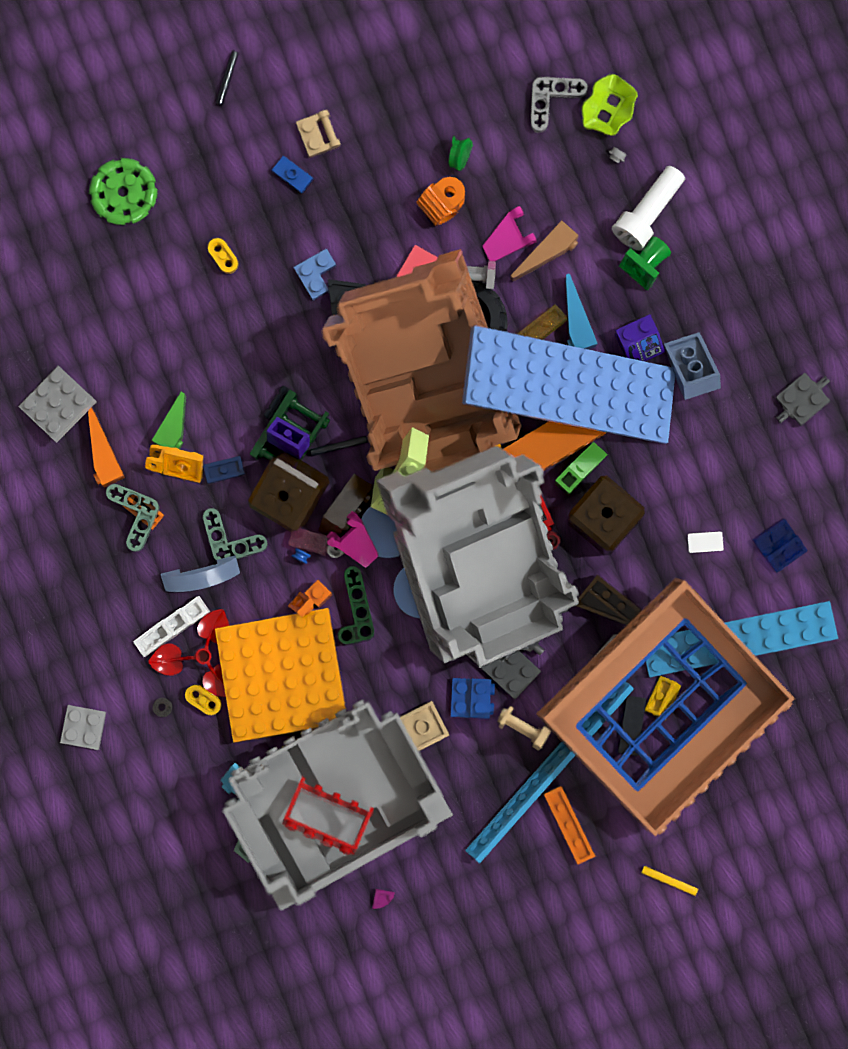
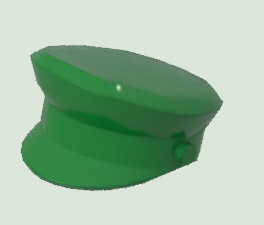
[449,136,473,171]

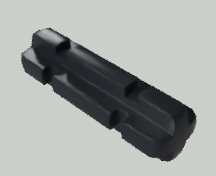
[264,385,290,420]

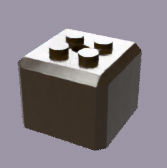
[248,452,330,532]
[567,476,645,555]

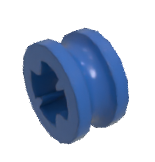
[291,548,311,564]

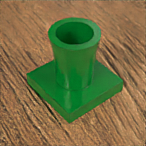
[619,236,671,291]

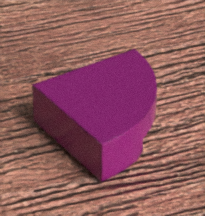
[373,889,395,909]

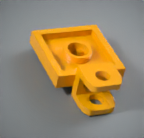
[145,445,204,483]

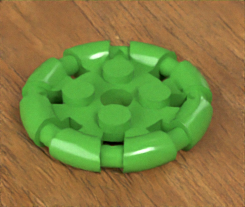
[89,158,157,225]

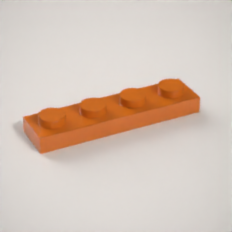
[544,786,595,865]

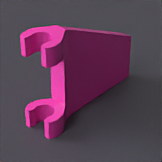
[483,206,537,261]
[327,511,379,568]

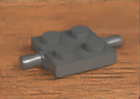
[776,373,830,426]

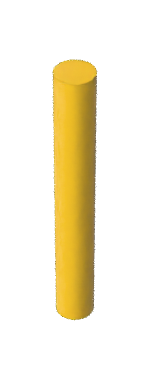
[641,866,698,896]

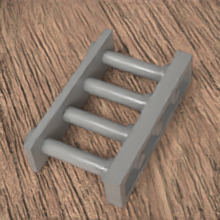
[467,261,496,289]

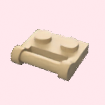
[296,110,341,158]

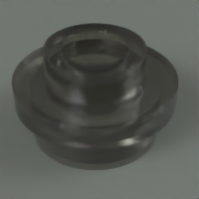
[153,698,172,717]

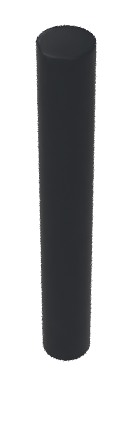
[215,51,239,106]
[310,436,367,456]

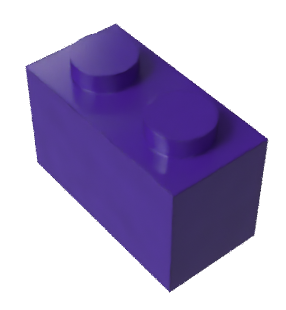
[266,417,310,460]

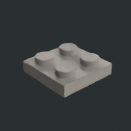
[60,705,106,750]

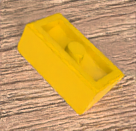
[645,676,681,720]

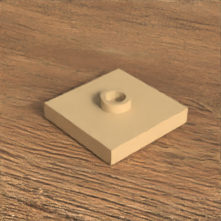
[400,701,449,751]

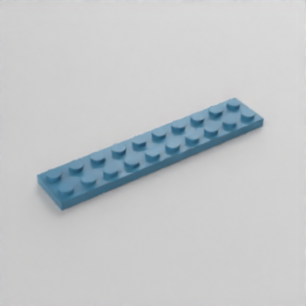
[646,601,838,678]

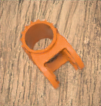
[416,177,465,226]

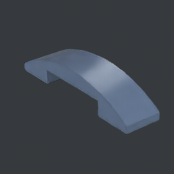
[161,555,240,592]

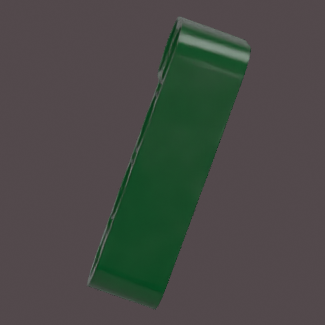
[338,566,375,645]

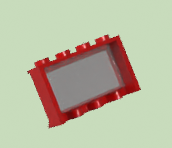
[281,777,374,855]

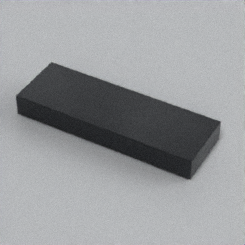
[618,696,646,756]

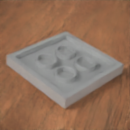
[18,366,97,443]

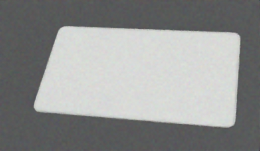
[688,532,723,553]

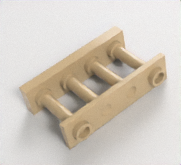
[497,707,551,751]

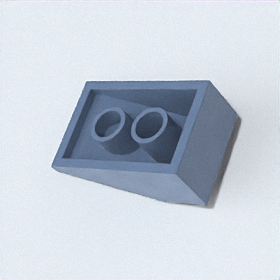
[664,332,721,400]

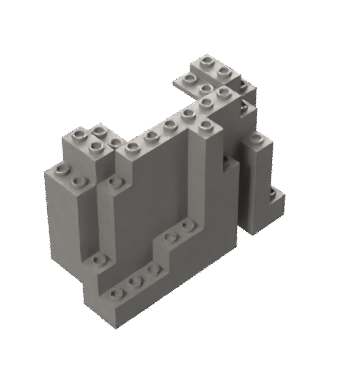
[376,446,579,667]
[223,700,453,911]

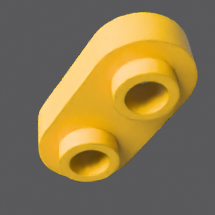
[208,238,238,274]
[185,685,222,715]

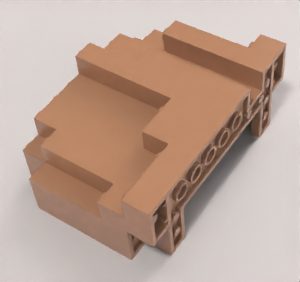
[322,249,521,473]

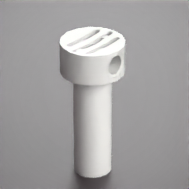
[611,166,685,251]

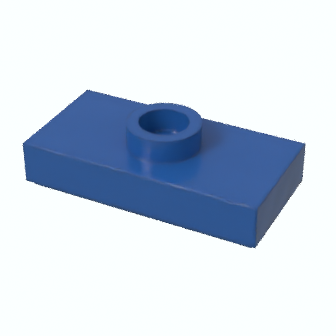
[272,156,313,194]

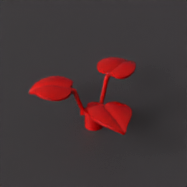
[149,609,230,697]

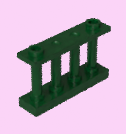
[250,390,330,461]

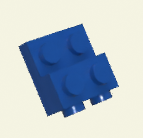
[451,678,495,719]

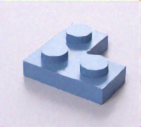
[294,248,336,301]

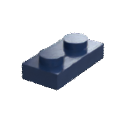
[203,456,245,484]

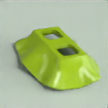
[582,74,638,135]

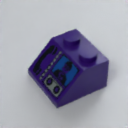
[614,314,665,362]

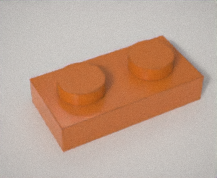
[288,592,315,617]

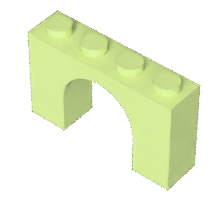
[371,427,429,515]

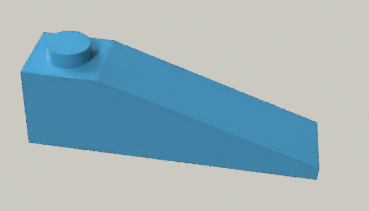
[565,273,598,350]

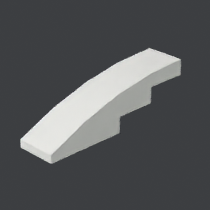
[133,596,210,657]

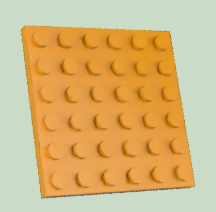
[215,608,346,743]

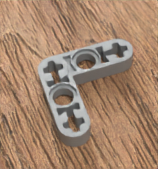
[531,77,587,133]

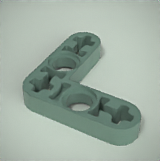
[106,484,160,552]
[203,508,268,561]

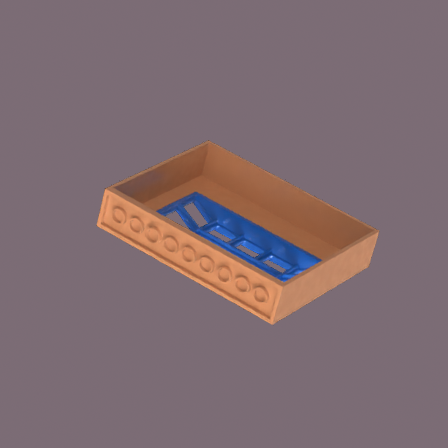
[536,578,795,836]

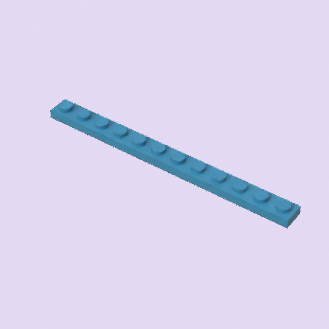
[465,681,634,863]

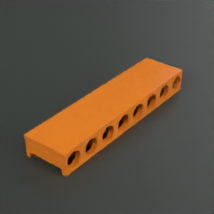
[502,421,607,471]

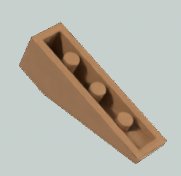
[510,221,579,282]

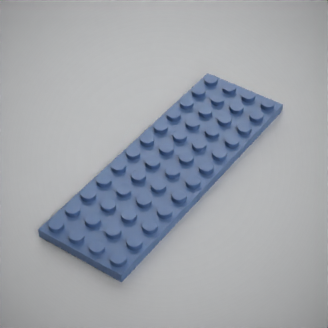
[462,326,675,444]

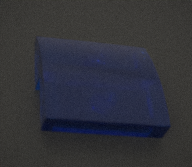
[753,518,808,573]

